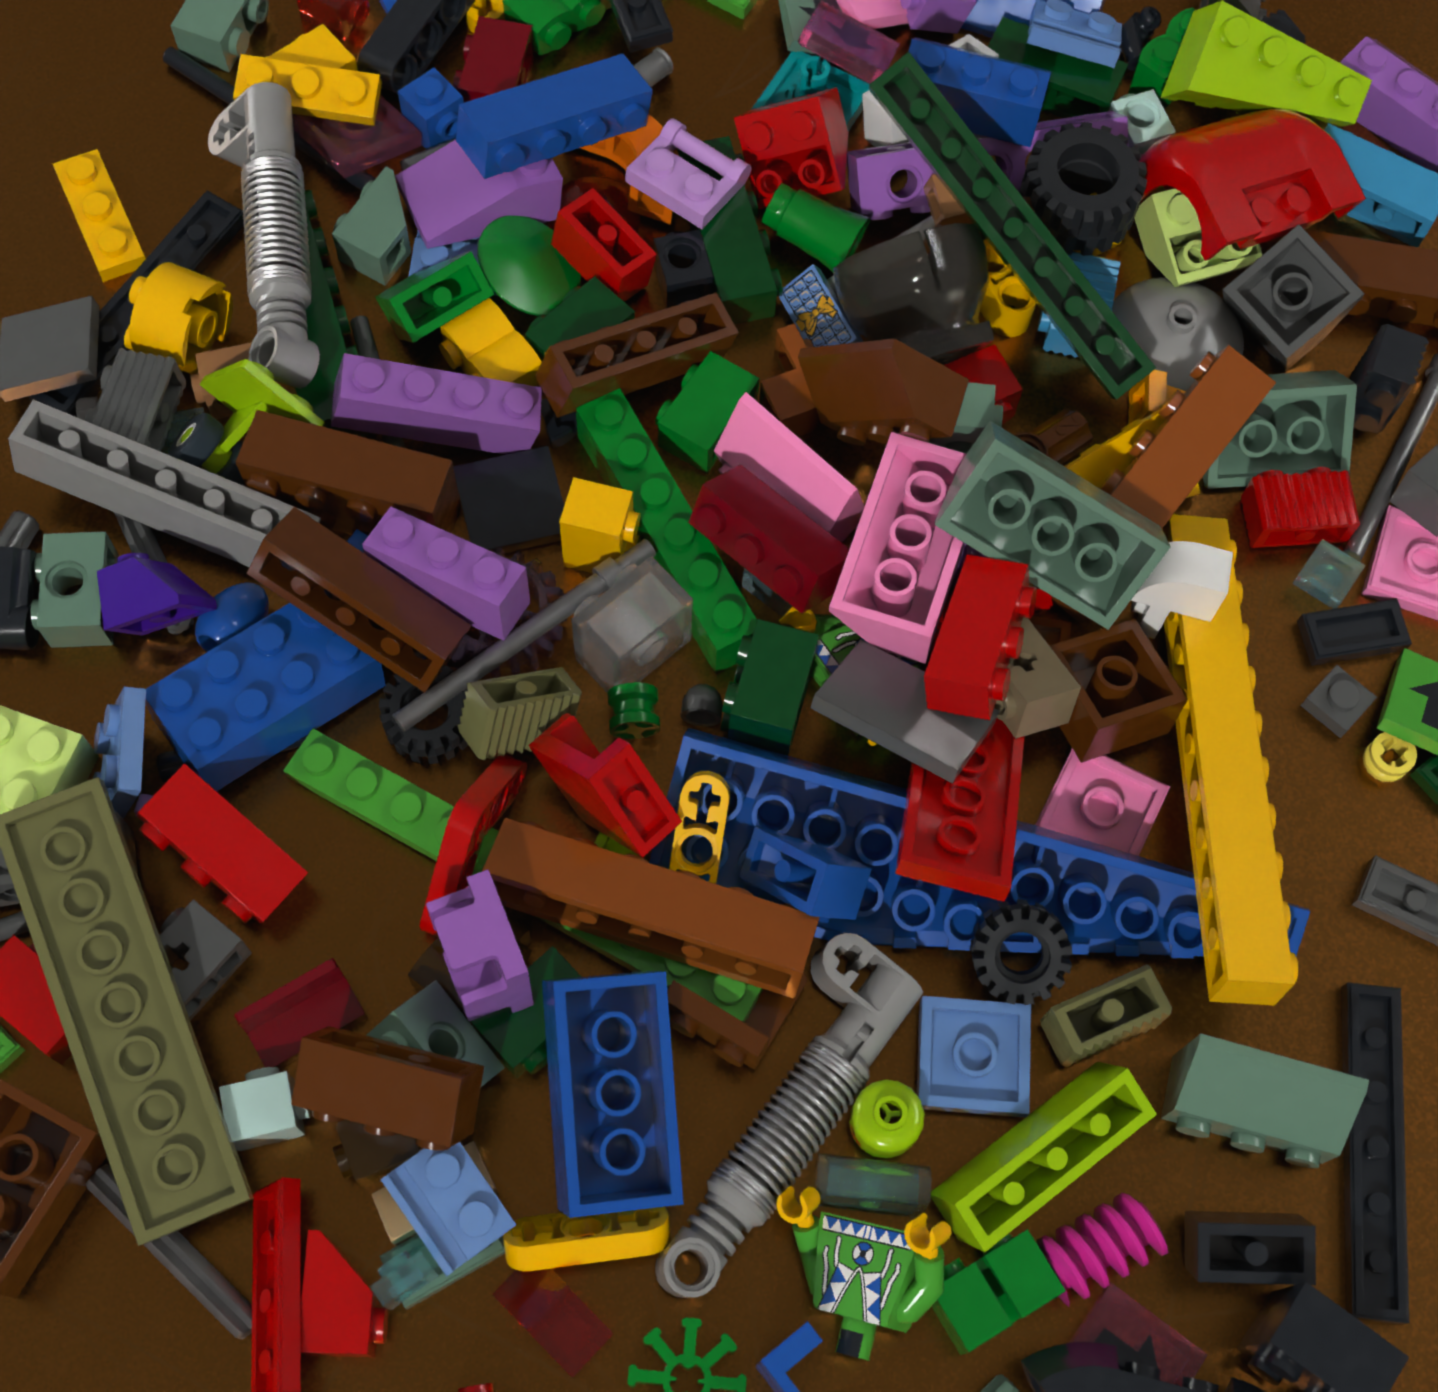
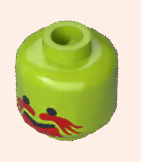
[849,1079,925,1159]

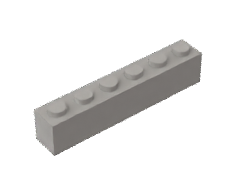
[8,400,321,567]

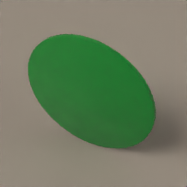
[477,216,581,316]

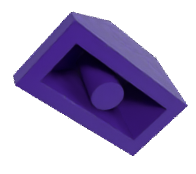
[97,553,217,636]

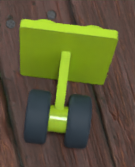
[168,359,324,486]

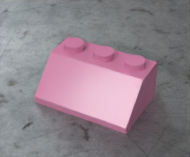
[714,392,865,543]

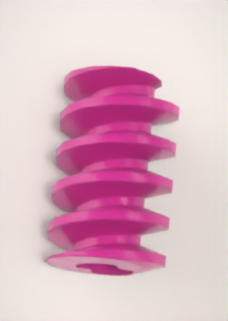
[1036,1193,1168,1307]

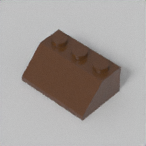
[798,338,969,446]

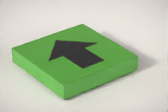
[1377,648,1438,755]

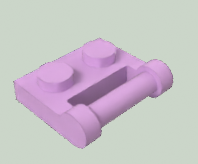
[625,118,752,229]

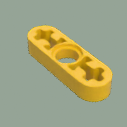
[669,771,730,884]
[503,1207,671,1271]

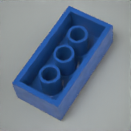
[145,603,386,791]
[542,971,684,1218]

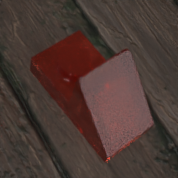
[492,1269,614,1378]

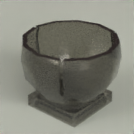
[833,223,995,365]

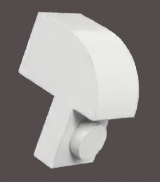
[1131,541,1233,639]

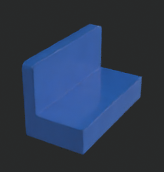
[755,1321,823,1392]

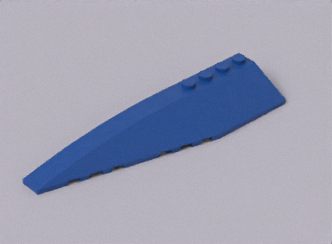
[649,728,1311,959]

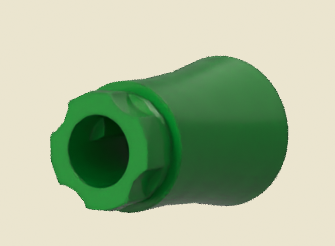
[761,183,870,276]

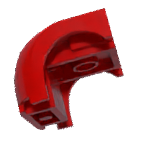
[1139,109,1366,261]

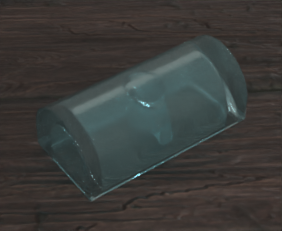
[813,1153,931,1217]

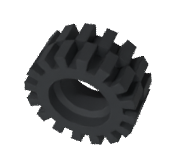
[379,666,468,764]
[970,899,1073,1005]

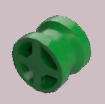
[607,682,660,740]

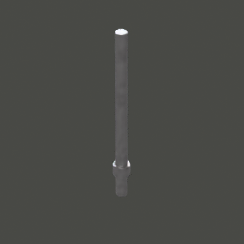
[1342,353,1438,562]
[392,539,656,732]

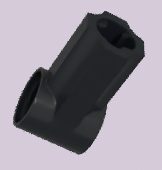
[0,547,39,650]

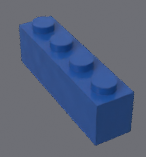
[456,53,653,179]

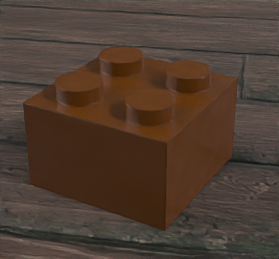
[1050,619,1188,763]

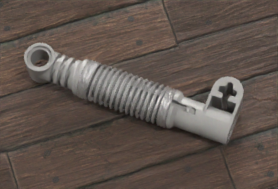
[208,82,320,389]
[655,933,923,1298]

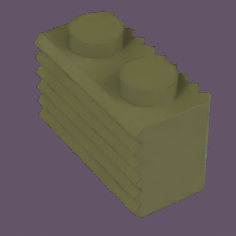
[458,667,582,760]
[1040,964,1172,1068]

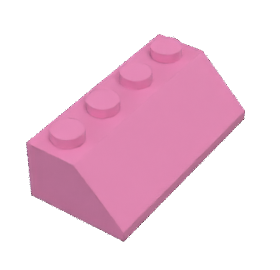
[829,432,966,664]

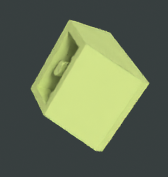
[1134,189,1263,287]

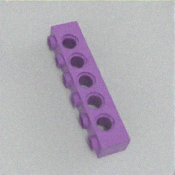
[847,111,1129,220]

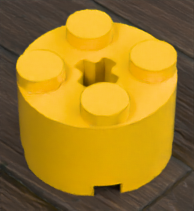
[124,262,233,375]

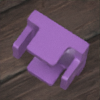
[426,869,534,1021]

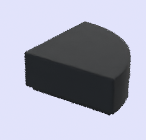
[541,398,578,449]

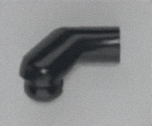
[1120,6,1162,71]

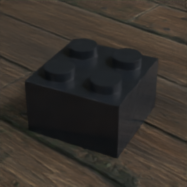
[1237,1282,1409,1392]

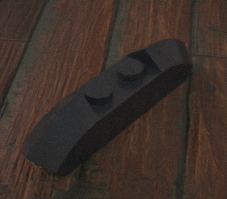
[1021,1342,1266,1392]

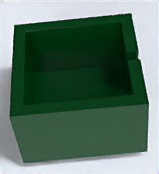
[720,619,819,756]

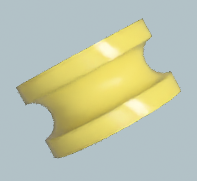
[1363,732,1417,782]

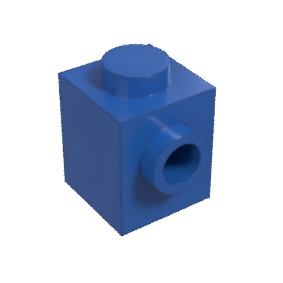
[397,67,464,149]

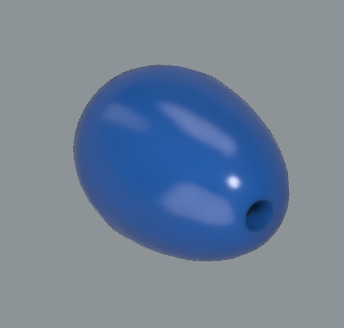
[195,582,269,652]

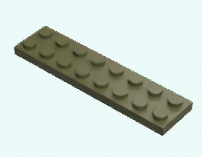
[0,777,254,1246]

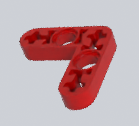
[420,754,527,937]

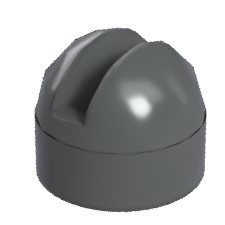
[680,684,723,727]

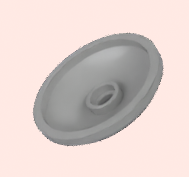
[1112,277,1244,391]

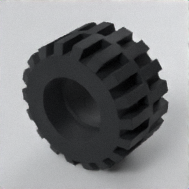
[1019,122,1147,256]

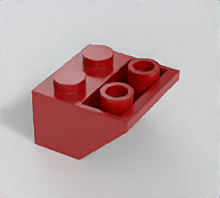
[734,87,848,210]

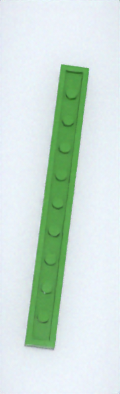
[283,728,764,1023]

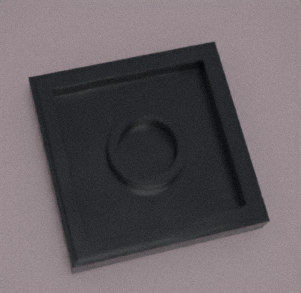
[453,446,564,555]

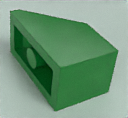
[375,251,494,343]

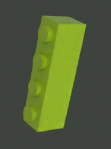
[928,1062,1157,1252]

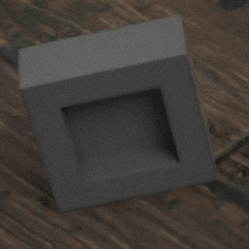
[1300,665,1377,738]

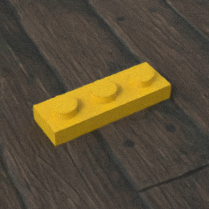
[233,54,382,126]
[53,149,146,282]

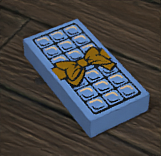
[779,264,863,347]

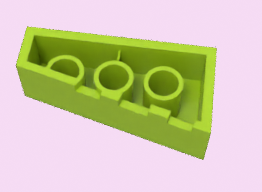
[1160,0,1372,130]

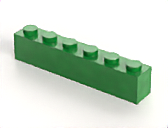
[576,388,757,674]

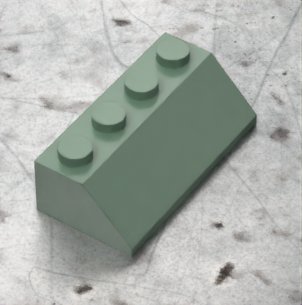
[935,421,1171,630]

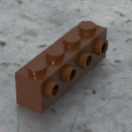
[535,293,739,418]
[246,507,471,693]

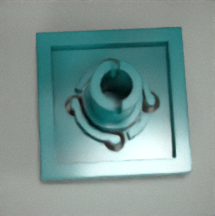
[751,51,870,131]

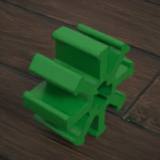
[627,1317,747,1392]

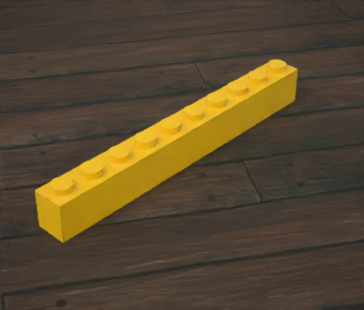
[1162,514,1298,1006]

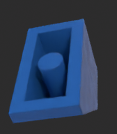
[739,826,872,920]

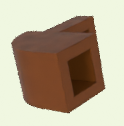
[759,323,822,437]

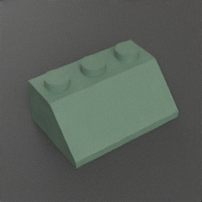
[1194,370,1357,489]
[1161,1033,1369,1168]

